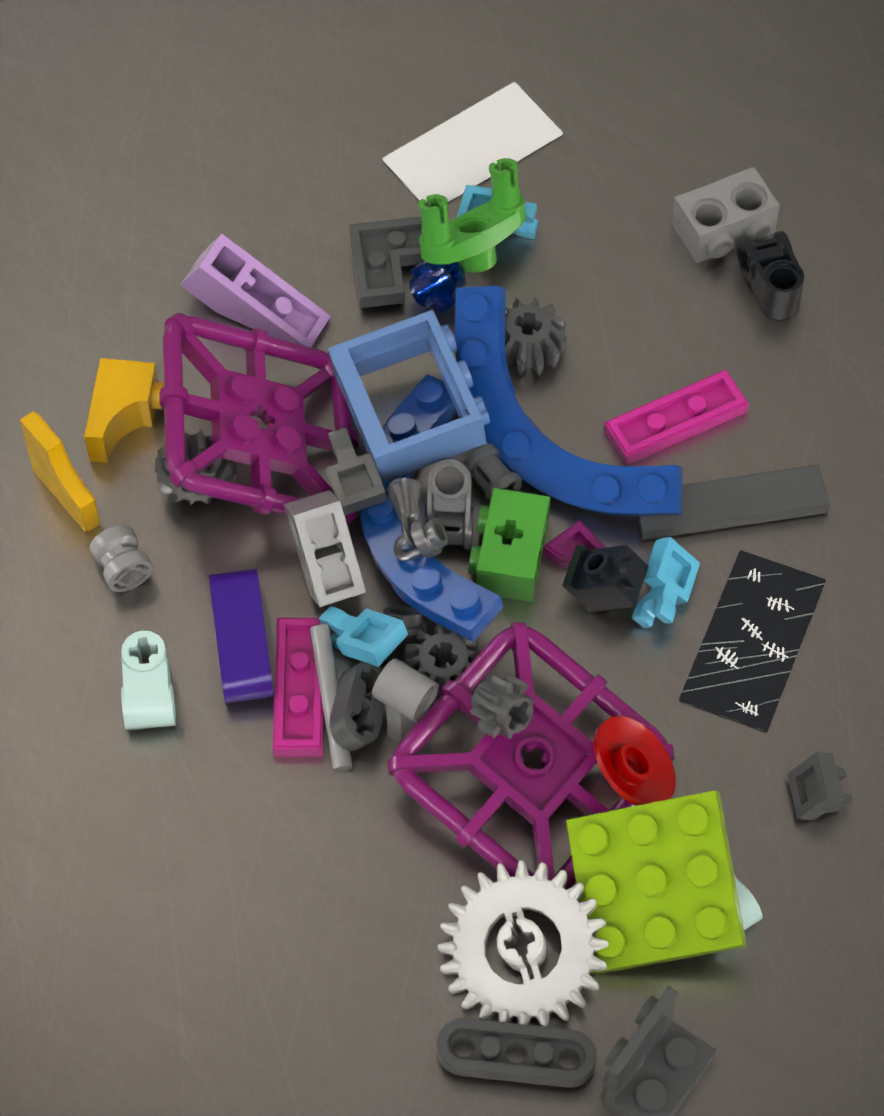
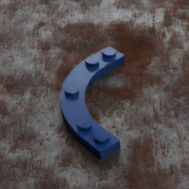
[455,286,683,516]
[360,374,503,642]

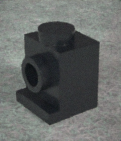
[562,544,649,612]

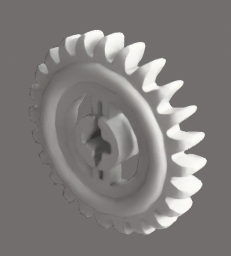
[437,860,609,1027]

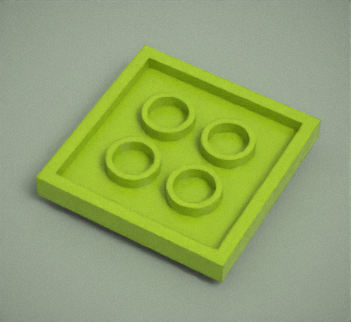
[566,790,747,975]

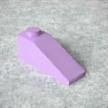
[180,233,331,347]

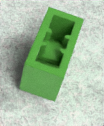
[468,488,550,603]

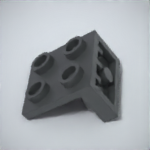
[602,986,717,1116]

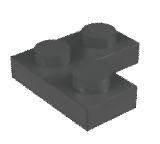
[349,217,429,308]

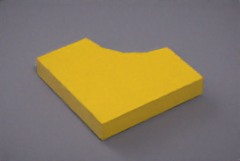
[20,411,100,533]

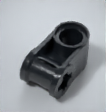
[737,231,804,320]

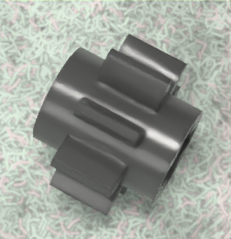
[470,673,534,739]

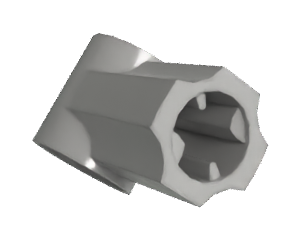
[372,658,439,743]

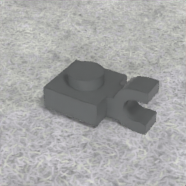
[325,427,387,516]

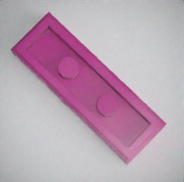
[603,369,749,466]
[273,617,324,757]

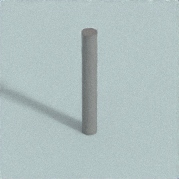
[310,624,353,772]

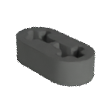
[329,662,384,751]

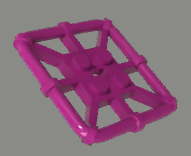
[159,313,359,526]
[387,622,675,890]

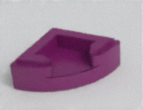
[543,520,606,568]

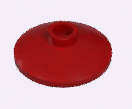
[594,716,676,806]

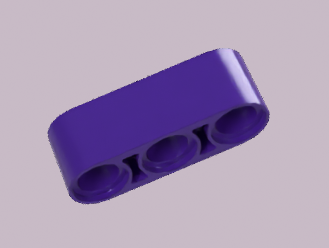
[209,568,274,704]

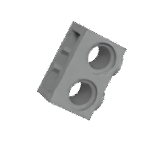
[672,167,780,263]
[284,490,366,607]

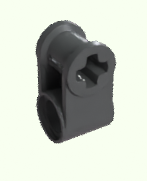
[424,458,473,550]

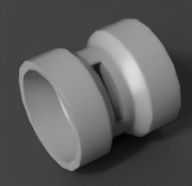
[89,525,153,592]

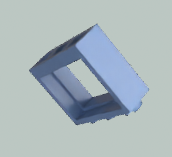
[327,310,490,483]

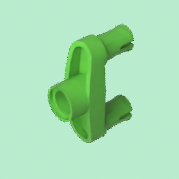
[418,158,526,273]

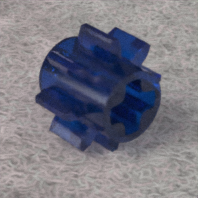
[409,260,466,313]

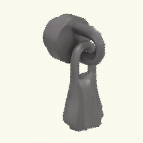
[387,477,448,561]

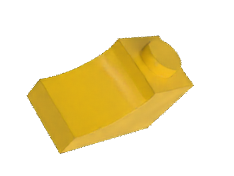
[84,358,164,463]

